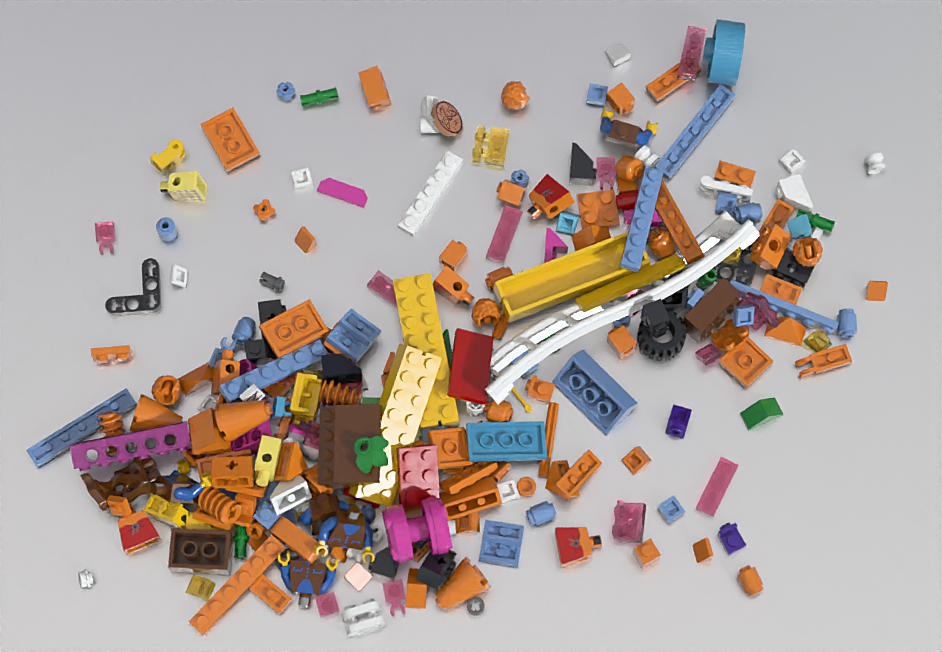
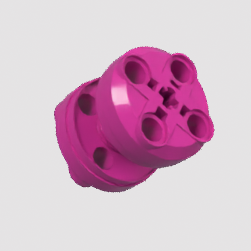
[382,496,453,563]

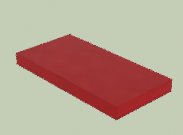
[447,328,494,405]

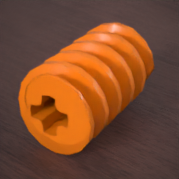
[319,380,363,405]
[96,411,128,454]
[198,486,242,525]

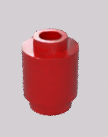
[616,191,638,212]

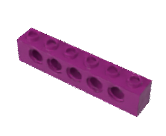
[69,421,191,471]

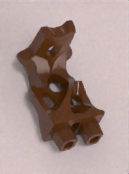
[80,455,162,511]

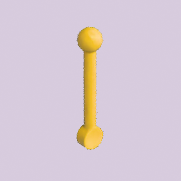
[511,387,532,413]

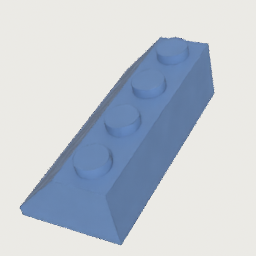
[552,350,638,435]

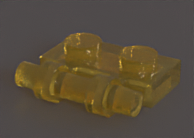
[472,126,509,167]

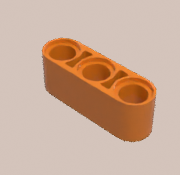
[269,516,322,564]

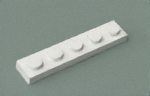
[398,150,463,237]

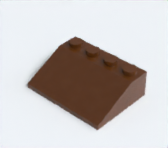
[318,404,382,489]

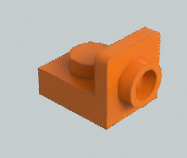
[525,375,555,404]
[234,493,257,527]

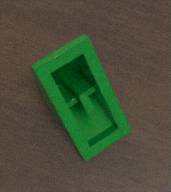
[740,397,783,431]

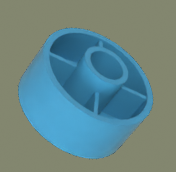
[703,19,745,86]

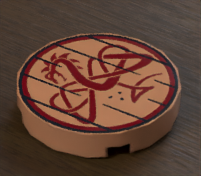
[431,101,463,137]

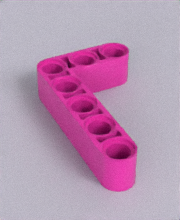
[215,359,272,456]

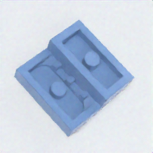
[326,309,381,363]
[479,520,524,568]

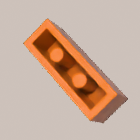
[439,476,502,521]

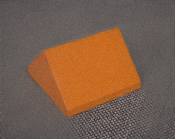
[188,408,232,454]

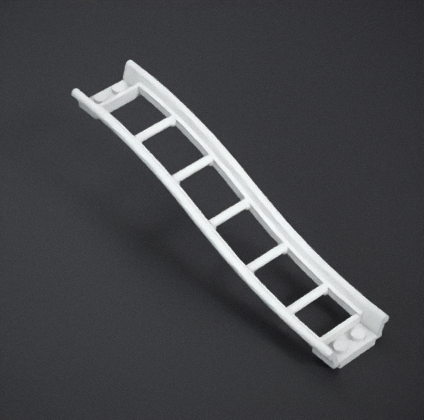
[484,211,759,404]

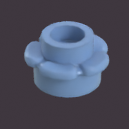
[277,82,295,100]
[511,170,529,186]

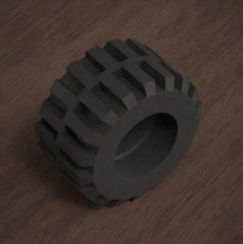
[637,309,687,361]

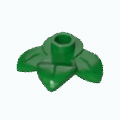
[354,436,389,474]

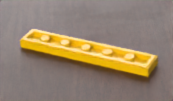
[575,254,686,313]

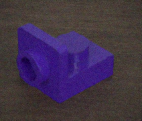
[665,404,692,438]
[717,522,746,556]

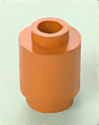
[485,267,513,291]
[737,565,763,596]

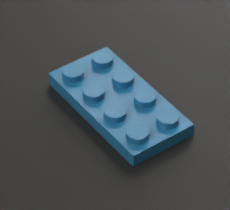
[466,421,547,462]

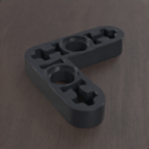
[712,236,759,286]
[105,258,162,316]

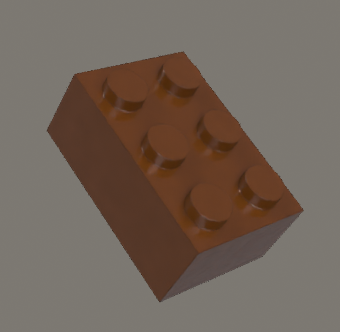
[682,278,741,343]
[168,528,233,575]

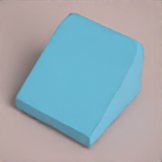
[556,211,580,235]
[787,214,812,240]

